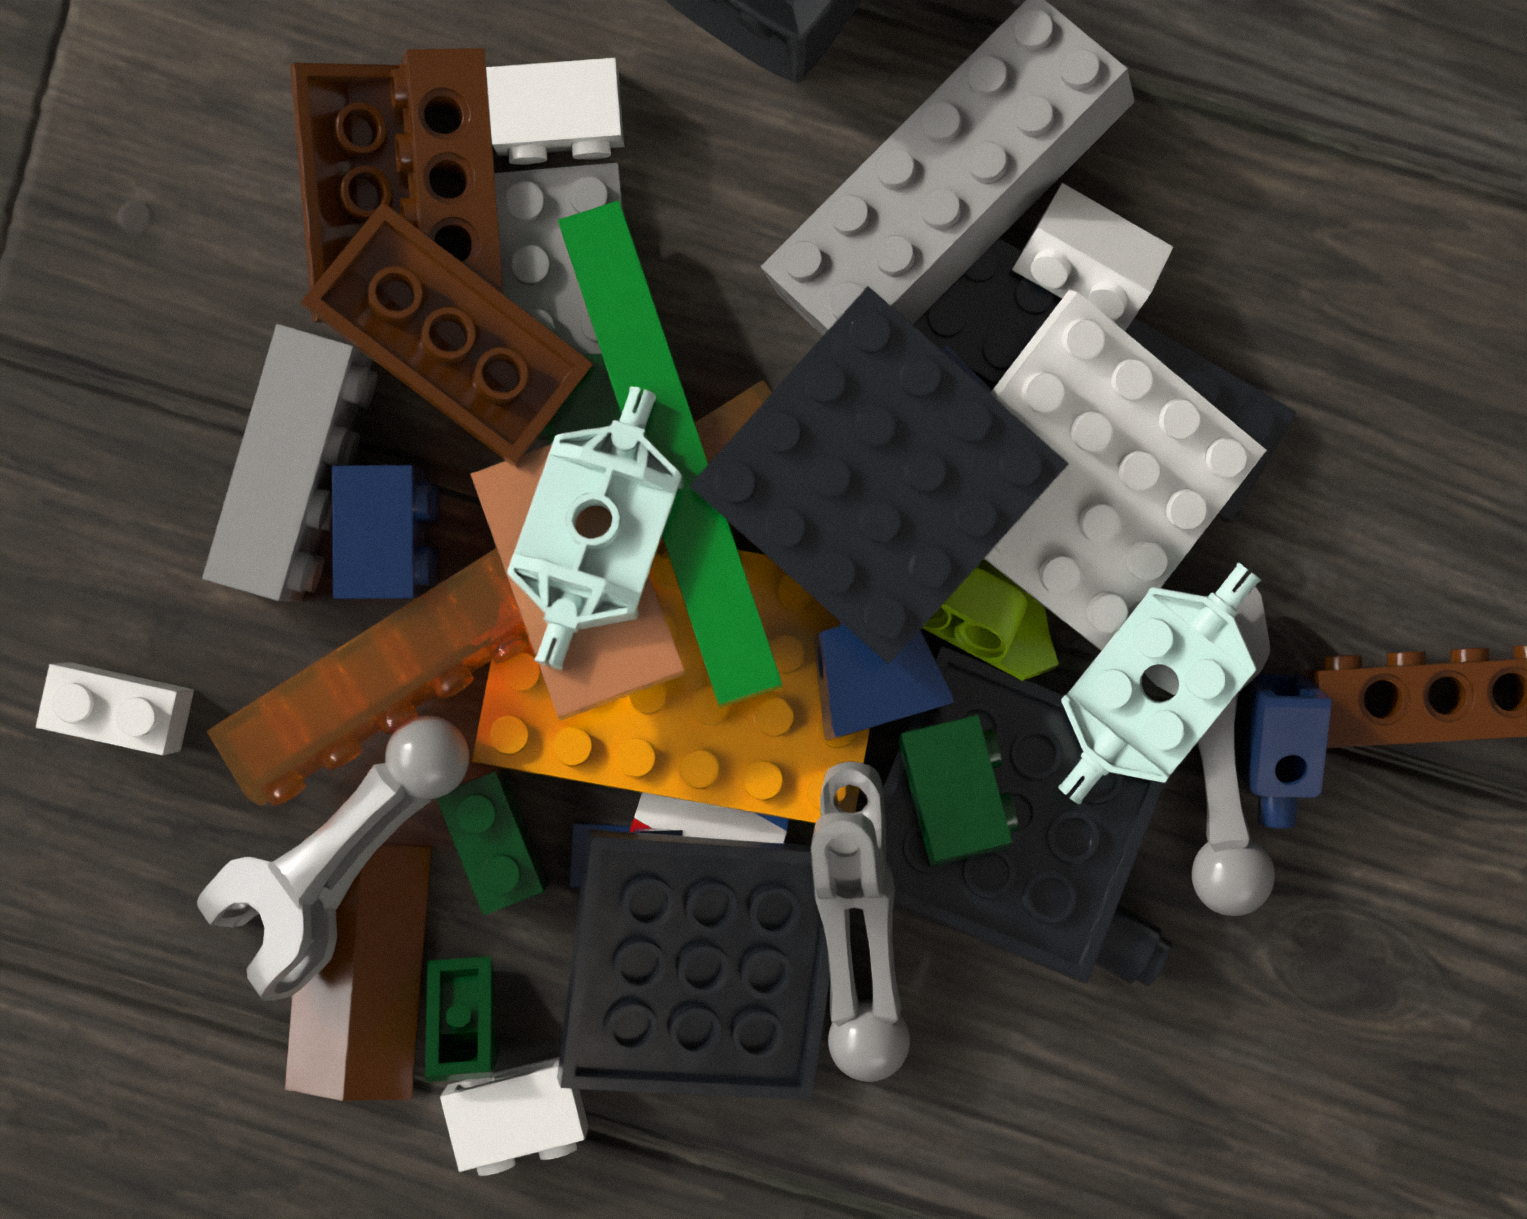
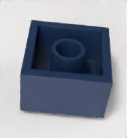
[332,465,441,599]

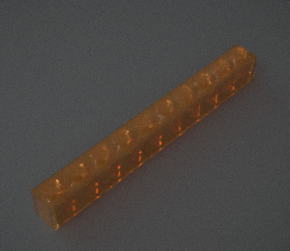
[207,380,772,806]

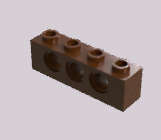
[390,48,504,295]
[1304,645,1527,748]

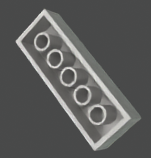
[760,0,1135,336]

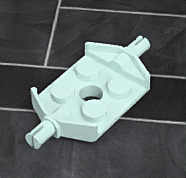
[507,387,684,670]
[1058,562,1261,804]

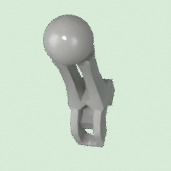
[1144,586,1275,916]
[197,716,469,1001]
[811,762,910,1082]

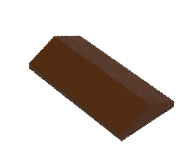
[290,62,410,323]
[301,202,593,466]
[285,836,433,1101]

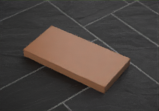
[471,444,685,721]

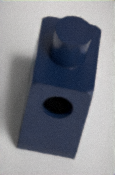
[813,622,954,741]
[1239,673,1332,828]

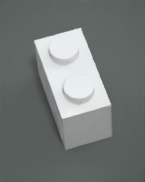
[486,58,624,165]
[1012,183,1173,331]
[36,662,194,755]
[440,1056,589,1176]

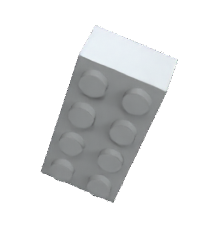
[202,324,378,602]

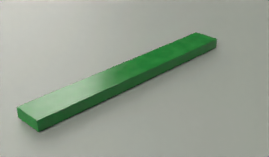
[558,200,783,709]

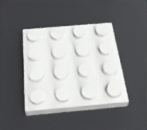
[984,290,1266,651]

